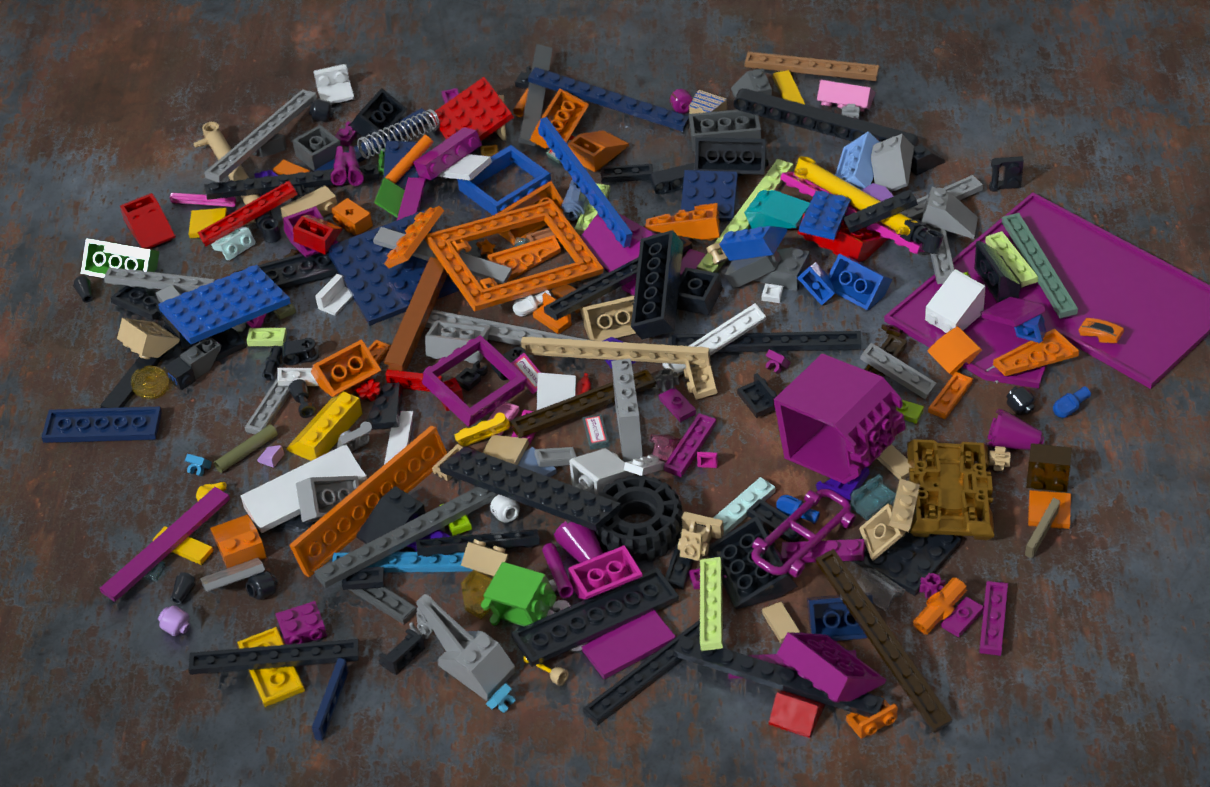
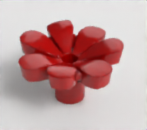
[356,379,380,401]

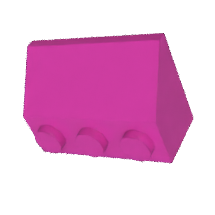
[568,545,642,599]

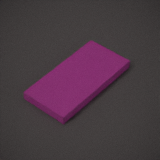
[582,610,676,679]

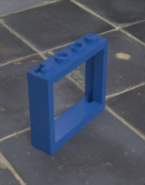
[457,145,551,215]

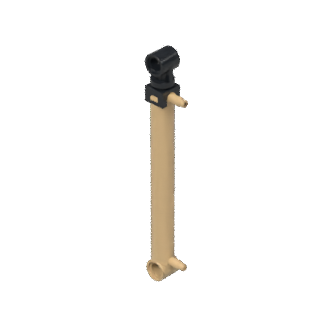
[194,122,281,243]

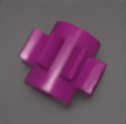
[919,573,946,598]

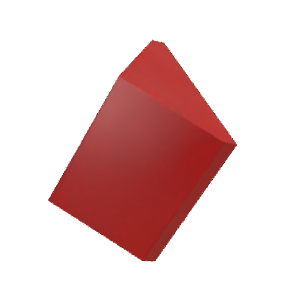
[769,690,826,738]

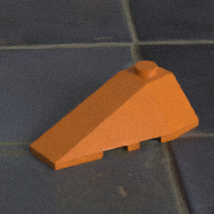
[645,203,720,240]

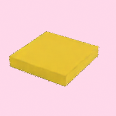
[188,208,227,238]

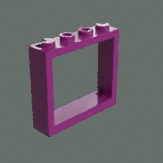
[422,335,527,427]

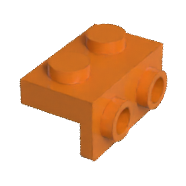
[846,696,898,739]

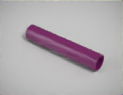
[542,543,574,598]

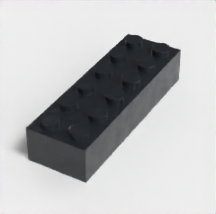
[631,230,683,339]

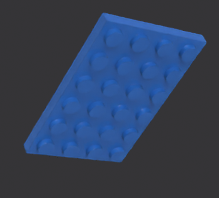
[158,265,291,344]

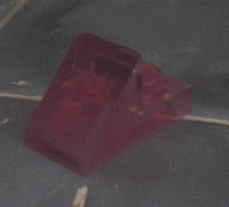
[649,434,681,461]

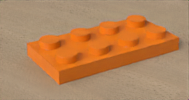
[384,205,444,268]

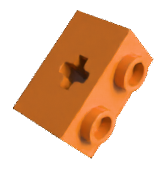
[332,198,373,236]

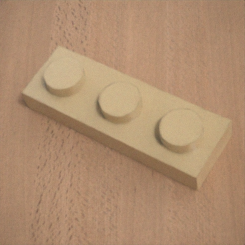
[888,479,920,532]

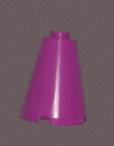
[986,408,1044,450]
[554,521,603,563]

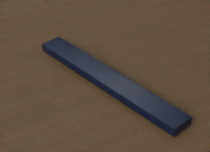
[314,108,432,171]

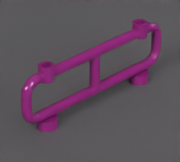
[752,489,856,578]

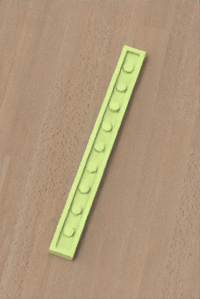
[697,159,793,273]

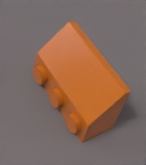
[311,339,381,397]

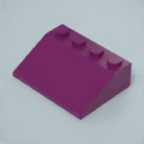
[581,213,656,272]
[777,632,886,703]

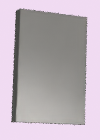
[200,558,265,592]

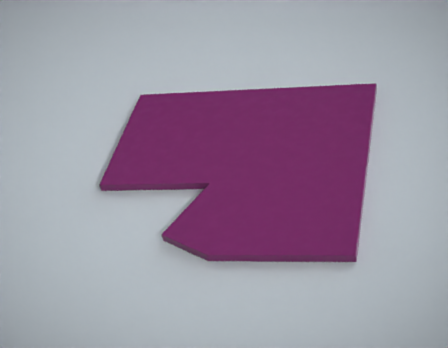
[884,192,1210,389]

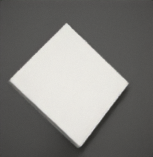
[537,373,576,410]

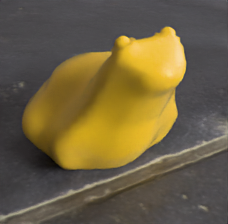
[196,482,227,501]

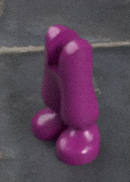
[331,146,364,186]

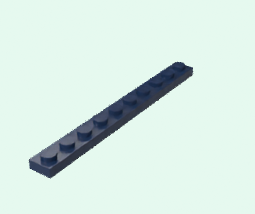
[528,67,689,132]

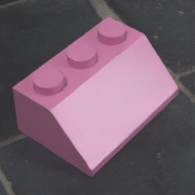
[817,80,876,112]

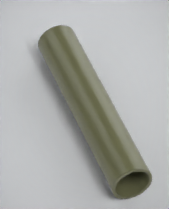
[214,424,278,473]

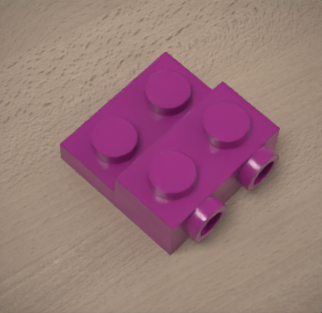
[275,601,327,645]

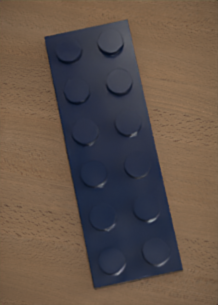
[41,406,162,443]

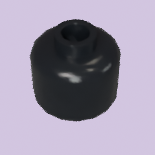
[309,99,335,122]
[1006,386,1036,415]
[246,570,278,600]

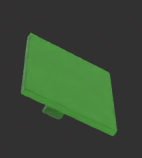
[374,178,405,217]

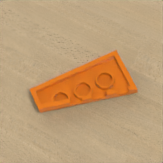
[993,328,1079,376]

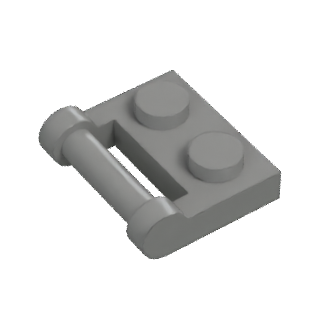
[337,421,372,452]

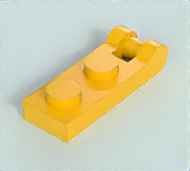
[454,412,510,447]

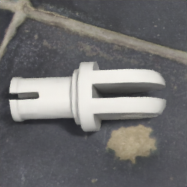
[513,290,551,317]

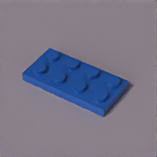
[799,191,851,240]

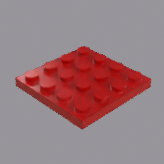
[431,77,514,141]

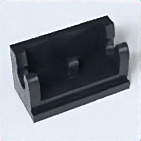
[378,629,425,675]

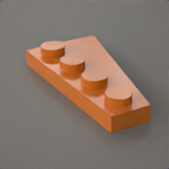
[487,235,561,285]

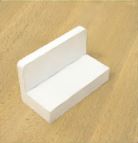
[315,274,353,316]

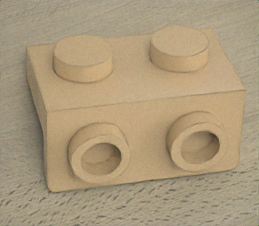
[683,360,718,400]

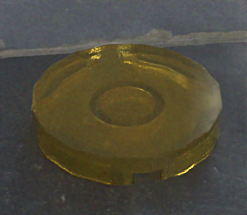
[131,366,169,399]

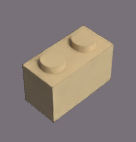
[461,539,509,576]

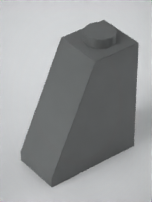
[725,250,781,289]

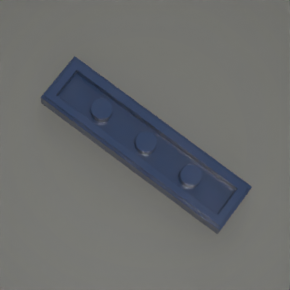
[312,658,349,741]

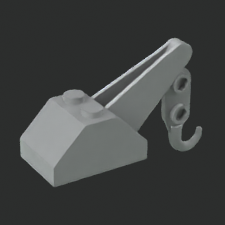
[409,594,515,701]

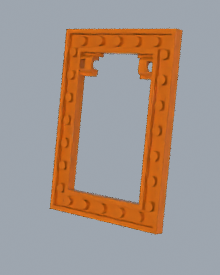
[425,200,604,312]

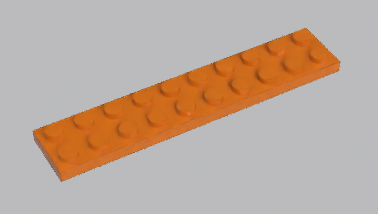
[289,426,447,578]

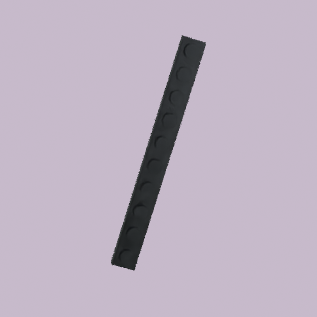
[204,164,379,200]
[544,236,693,321]
[672,331,861,352]
[673,635,884,718]

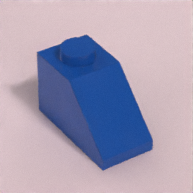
[797,262,836,305]
[1014,314,1046,343]

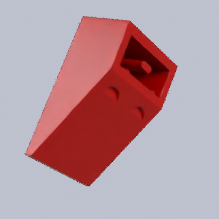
[120,193,176,249]

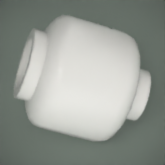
[490,495,520,523]

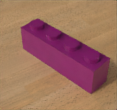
[413,127,482,180]

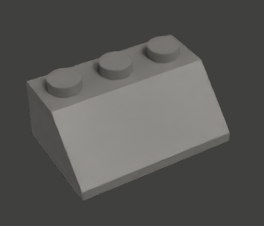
[425,320,490,363]

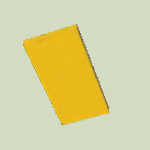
[237,627,305,707]

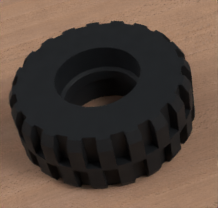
[595,475,683,562]

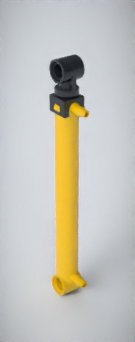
[794,156,944,254]

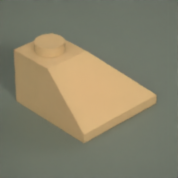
[859,504,906,560]

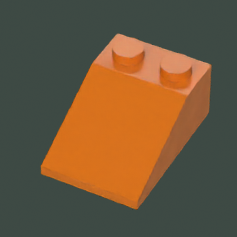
[210,514,267,568]

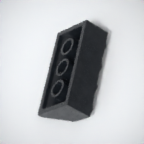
[694,137,767,175]

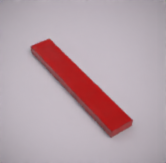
[197,181,298,247]

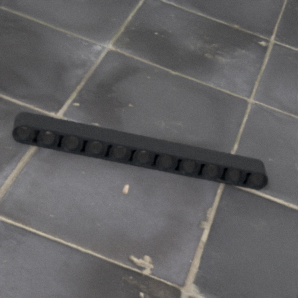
[733,88,919,147]

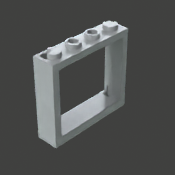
[611,359,642,462]

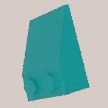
[744,190,810,229]

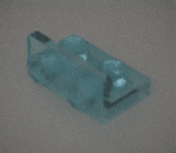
[851,474,896,521]

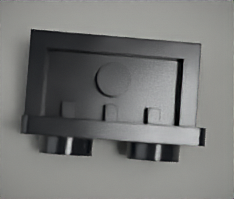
[737,373,777,418]

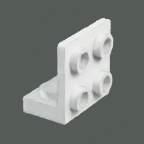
[314,64,354,104]

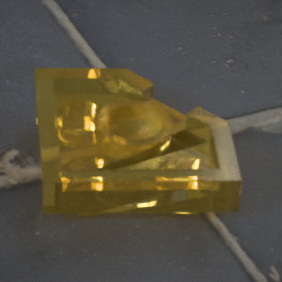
[461,570,492,619]

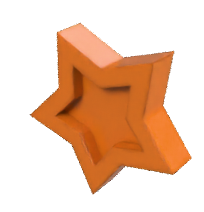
[476,238,496,255]

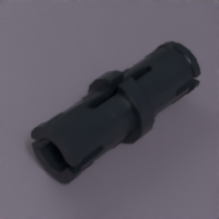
[262,346,282,381]

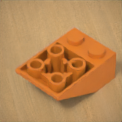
[568,130,629,172]

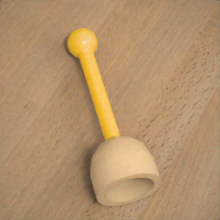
[523,656,569,686]

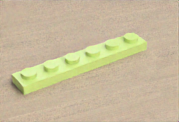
[700,557,723,651]

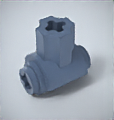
[561,180,589,221]

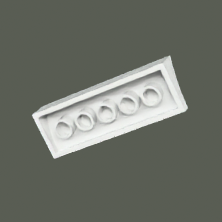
[240,444,367,533]

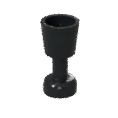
[288,379,316,418]

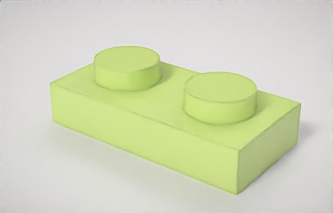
[247,328,287,346]

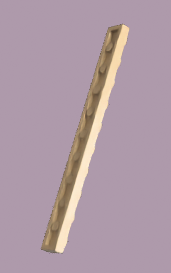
[521,337,710,366]

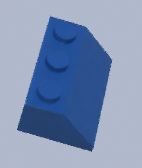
[719,226,788,261]
[828,254,892,311]

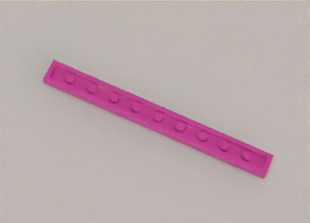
[780,172,925,254]

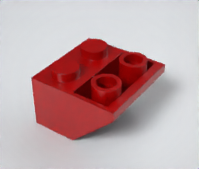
[293,215,342,255]

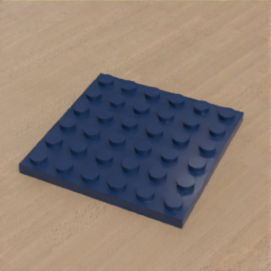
[327,210,460,326]

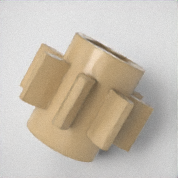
[989,446,1010,471]

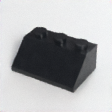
[350,88,408,138]
[974,241,1021,303]

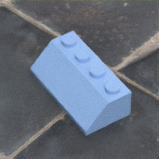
[835,131,879,190]

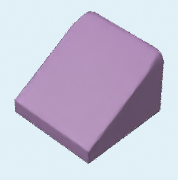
[257,445,284,468]

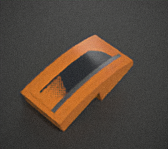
[1078,318,1124,343]

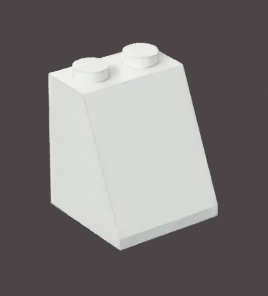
[925,269,985,333]
[569,448,633,495]

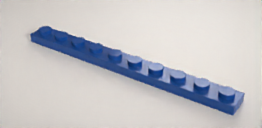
[538,117,633,248]

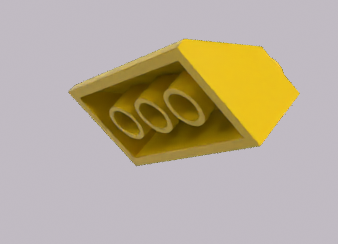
[286,392,363,461]

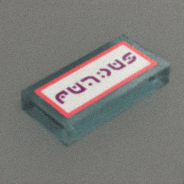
[583,414,609,450]

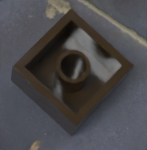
[1026,443,1072,492]

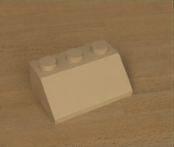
[580,296,635,341]
[117,318,180,359]

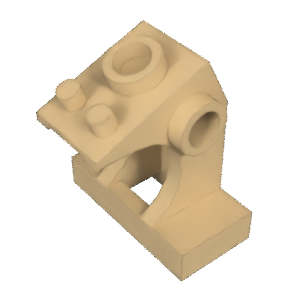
[678,512,724,561]

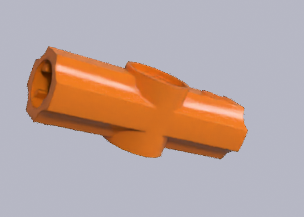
[913,577,967,635]

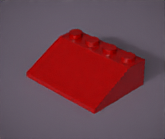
[798,213,888,262]

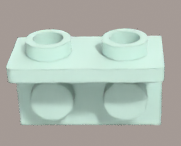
[211,227,256,260]

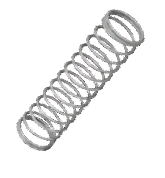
[357,109,440,159]

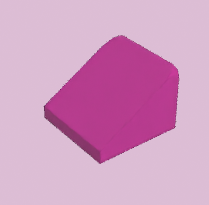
[697,452,718,468]

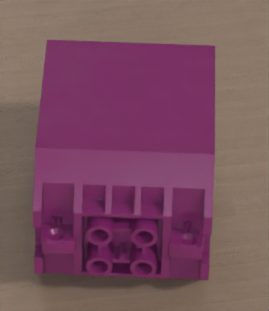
[774,354,906,484]

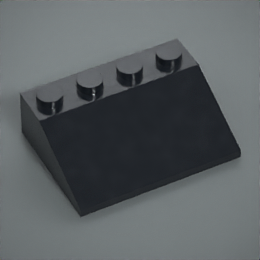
[708,516,798,610]

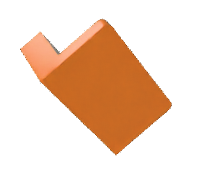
[533,293,572,334]

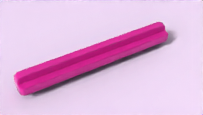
[170,193,237,207]

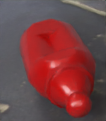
[575,373,591,396]

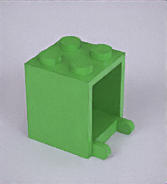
[481,562,556,626]

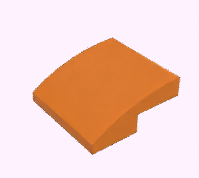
[927,326,982,376]

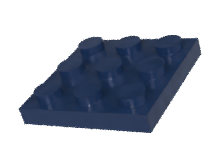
[681,170,738,222]

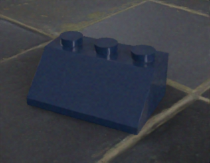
[807,592,873,641]

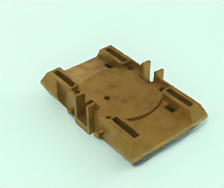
[907,439,994,540]

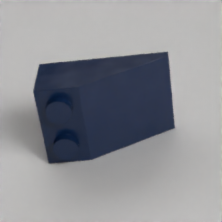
[384,141,419,190]

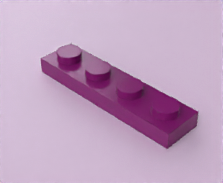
[664,413,716,477]
[781,539,865,563]
[979,581,1008,656]

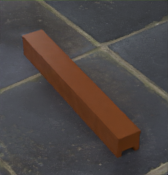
[384,257,448,374]

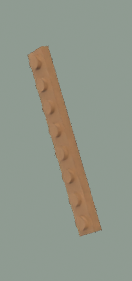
[745,52,879,81]

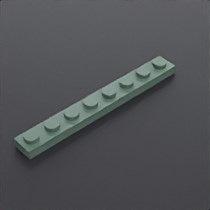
[1002,213,1078,318]

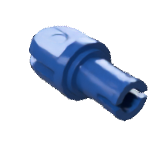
[1053,386,1091,418]
[776,494,820,524]

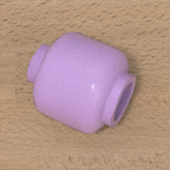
[158,606,190,636]

